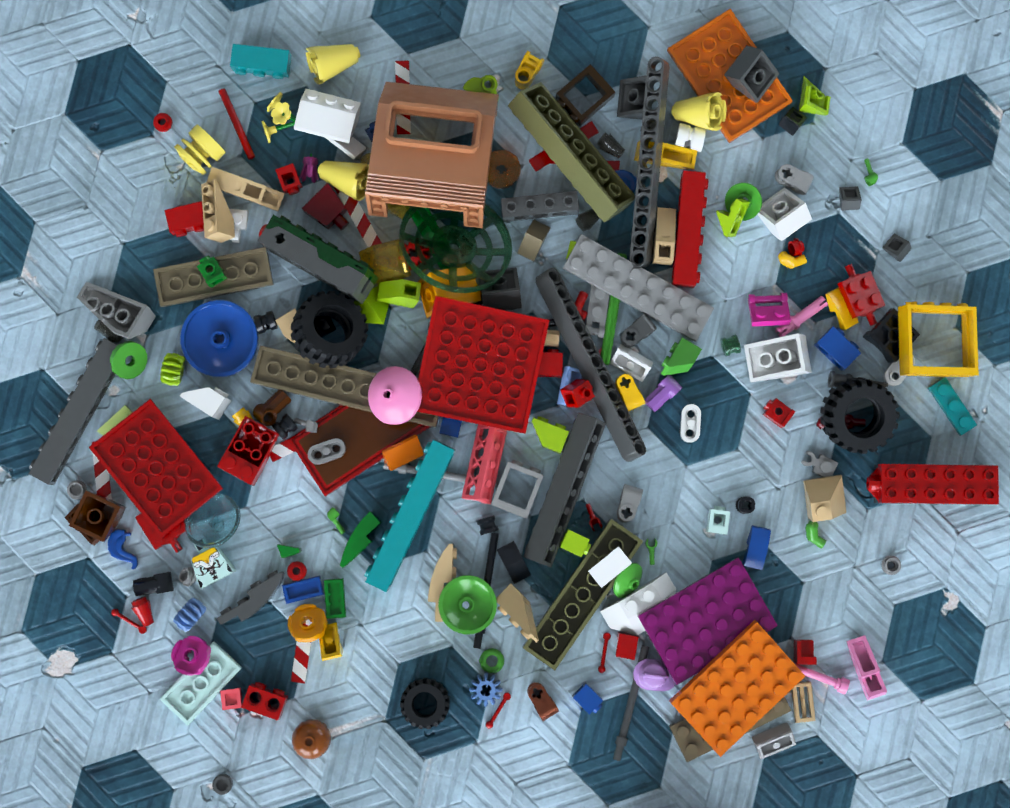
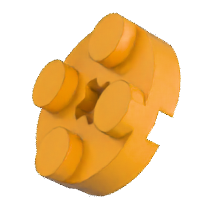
[288,604,327,642]

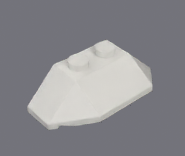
[600,572,676,636]

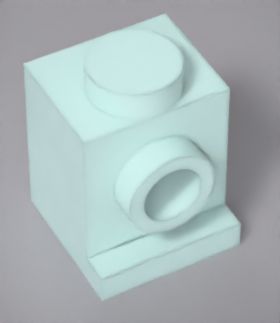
[706,506,730,535]

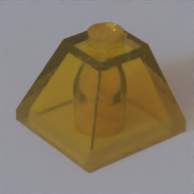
[358,239,411,286]

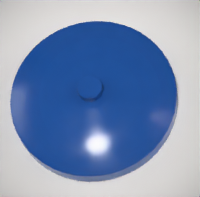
[180,300,258,377]

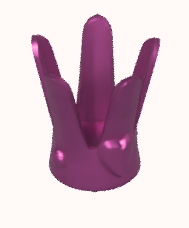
[299,154,319,183]

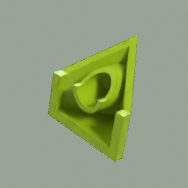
[799,76,830,116]
[354,286,389,325]

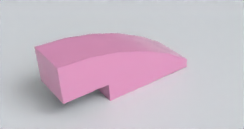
[847,635,887,701]

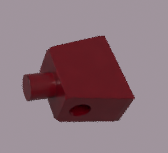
[302,183,349,231]

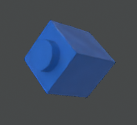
[572,682,603,715]

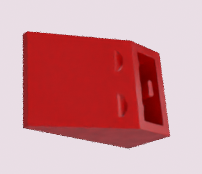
[217,416,279,486]

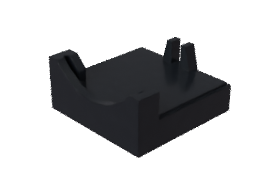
[863,308,920,363]

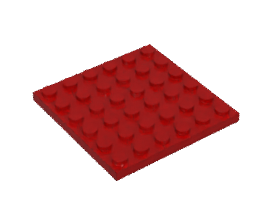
[417,296,550,434]

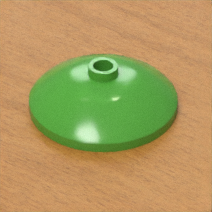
[438,575,497,634]

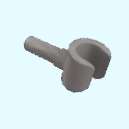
[294,418,318,433]

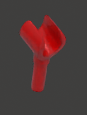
[586,503,603,531]

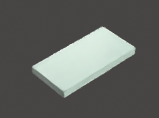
[160,641,242,726]

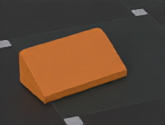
[382,435,424,471]

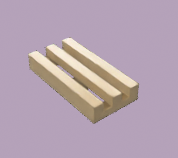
[792,681,816,723]

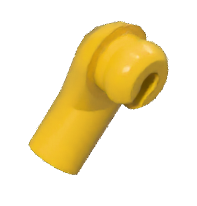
[778,251,807,269]

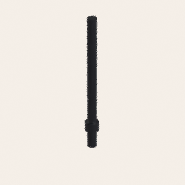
[473,532,499,649]

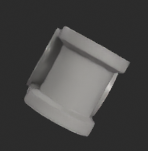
[775,164,814,195]
[617,484,643,522]

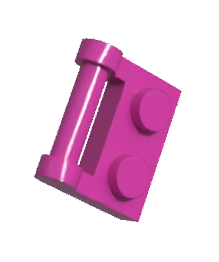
[748,293,791,326]

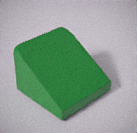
[277,544,302,558]

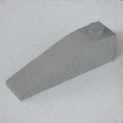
[77,282,156,339]

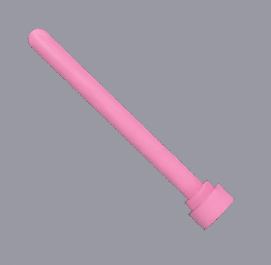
[794,663,850,694]

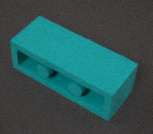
[230,44,292,79]

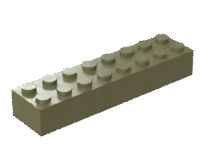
[508,82,635,223]
[522,519,643,670]

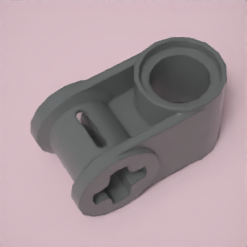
[620,314,657,348]

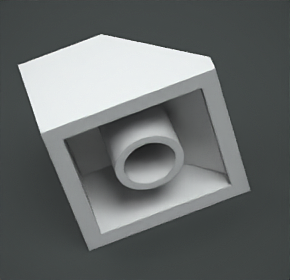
[758,187,812,241]
[180,387,231,420]

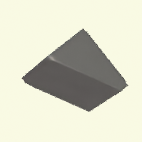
[839,186,862,211]
[882,233,911,262]

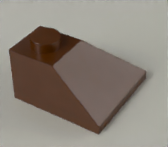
[69,490,126,542]

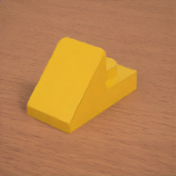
[319,622,343,661]

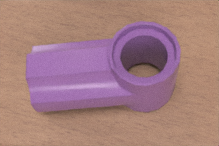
[644,375,683,412]

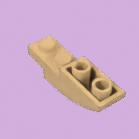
[207,167,285,211]
[428,544,457,622]

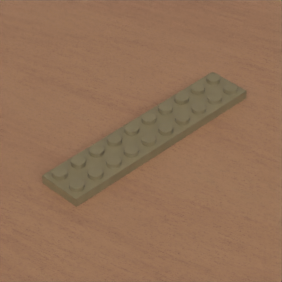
[250,345,439,428]

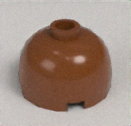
[292,719,331,759]

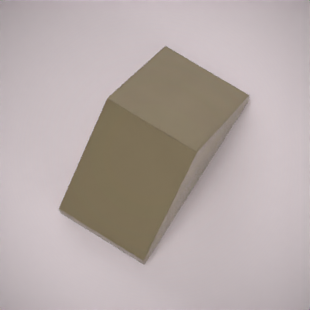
[517,220,551,262]

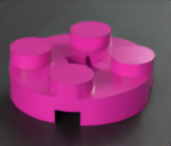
[171,636,211,676]

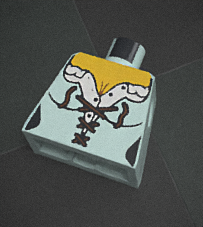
[191,539,236,589]

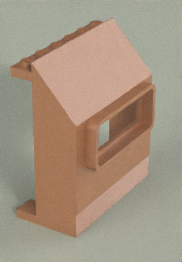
[365,82,499,228]

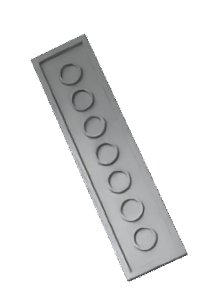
[563,234,714,342]

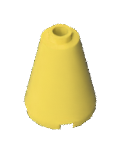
[306,44,360,85]
[671,92,727,131]
[318,161,369,201]

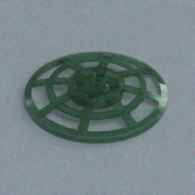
[399,204,512,293]

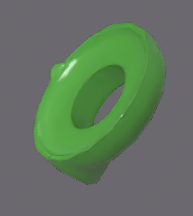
[479,648,504,674]

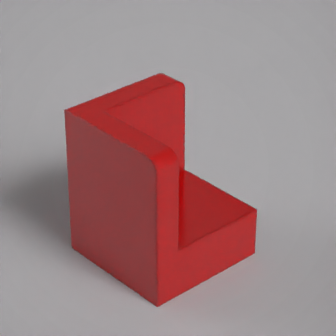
[615,632,639,660]
[793,639,817,665]

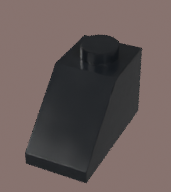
[497,541,531,584]

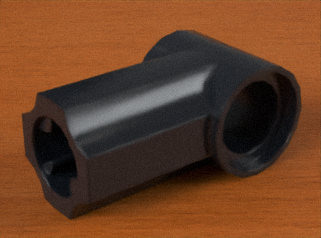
[133,572,174,596]

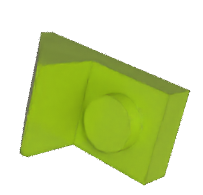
[716,199,750,237]

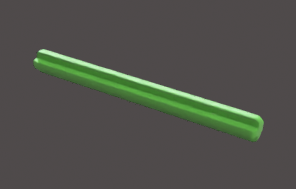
[600,253,627,365]

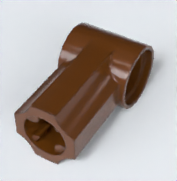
[253,390,291,426]

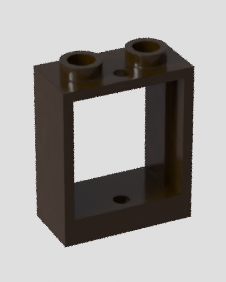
[556,64,615,126]

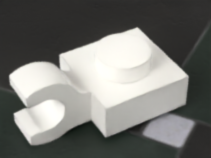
[229,209,249,243]

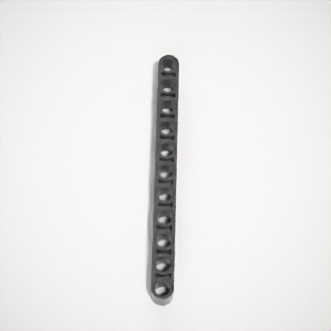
[630,56,670,268]
[536,268,646,462]

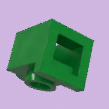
[197,256,227,288]

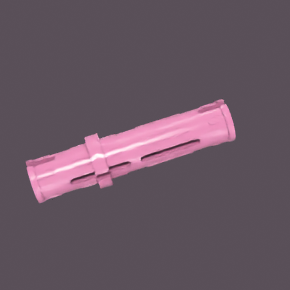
[775,296,828,337]

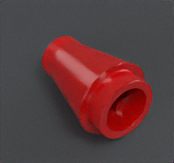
[131,596,154,627]

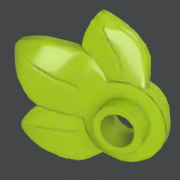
[463,75,499,99]

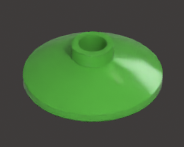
[725,183,762,221]
[613,563,642,598]

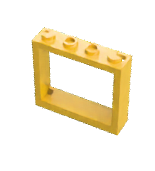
[898,301,979,377]

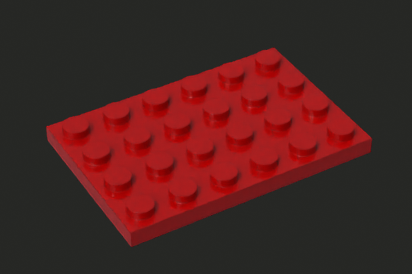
[89,399,223,538]

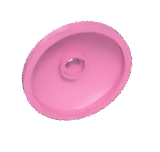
[368,366,422,425]

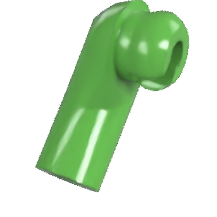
[805,521,826,549]

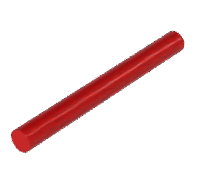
[218,88,255,160]

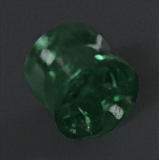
[720,334,741,357]

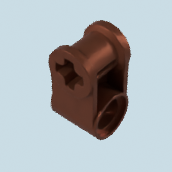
[527,682,559,721]

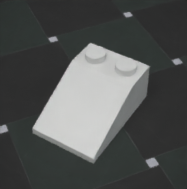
[744,333,812,383]

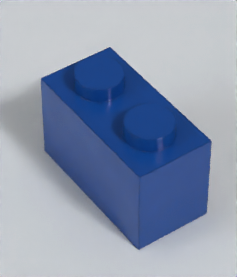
[814,326,861,371]

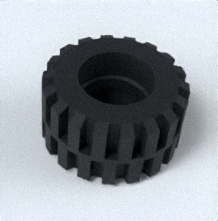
[400,678,450,729]

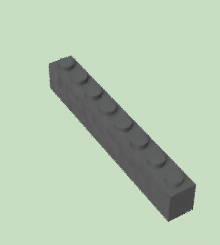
[28,338,117,485]
[523,412,606,567]

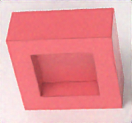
[220,687,243,710]

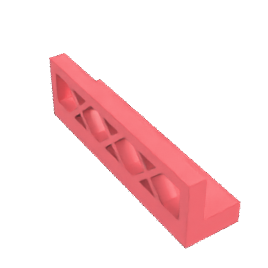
[462,424,507,504]

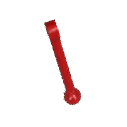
[111,609,147,634]
[598,632,611,673]
[486,692,511,729]

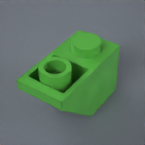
[661,337,702,376]

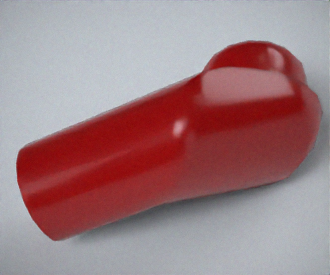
[575,291,588,320]

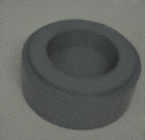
[212,774,233,795]

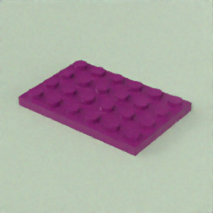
[637,557,778,685]

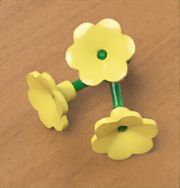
[261,92,296,143]

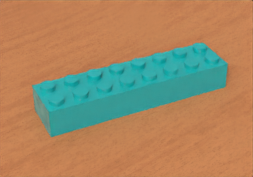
[364,440,456,592]

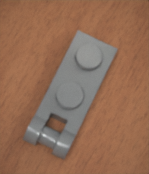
[586,285,609,338]

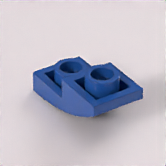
[742,525,771,570]

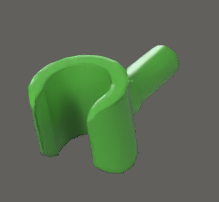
[864,159,878,186]
[327,507,345,534]
[645,538,657,565]

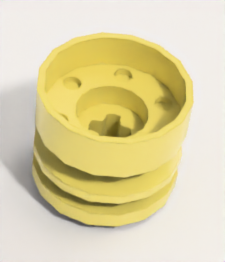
[174,124,226,175]

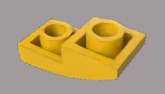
[825,287,859,330]

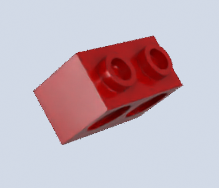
[241,682,288,720]

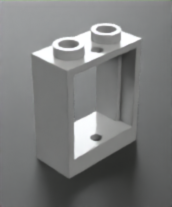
[491,460,544,519]

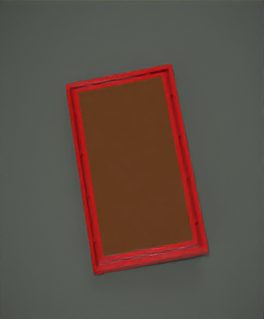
[288,405,430,497]

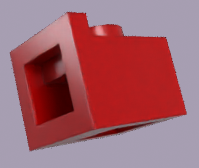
[275,163,303,195]
[762,398,796,428]

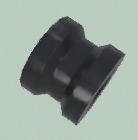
[476,515,499,535]

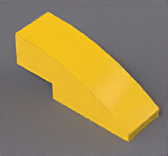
[634,141,697,170]

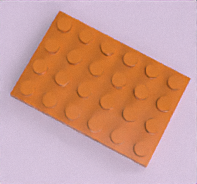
[667,9,793,143]
[669,620,805,757]

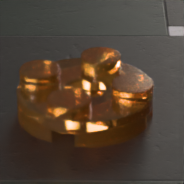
[488,150,521,189]

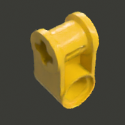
[515,51,544,90]
[615,374,645,412]

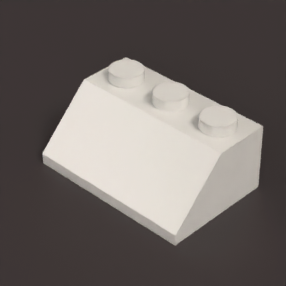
[294,89,361,143]

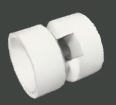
[675,123,706,152]

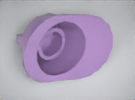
[633,659,676,691]

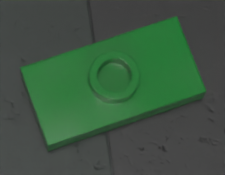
[324,578,346,619]

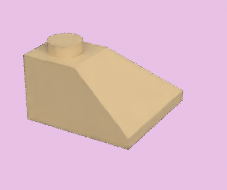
[803,475,846,522]

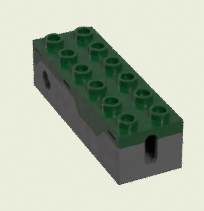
[257,214,378,304]

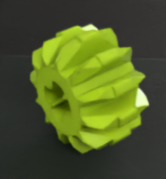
[160,353,185,386]

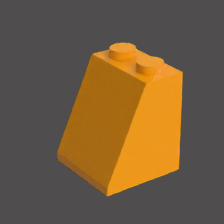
[417,264,482,318]

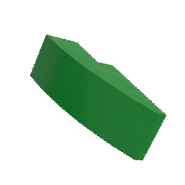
[340,511,381,568]

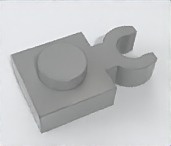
[801,451,838,477]

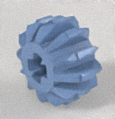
[173,598,206,632]
[469,673,503,707]

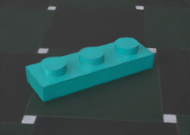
[928,377,977,436]

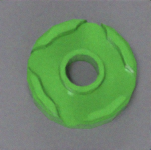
[110,341,147,379]

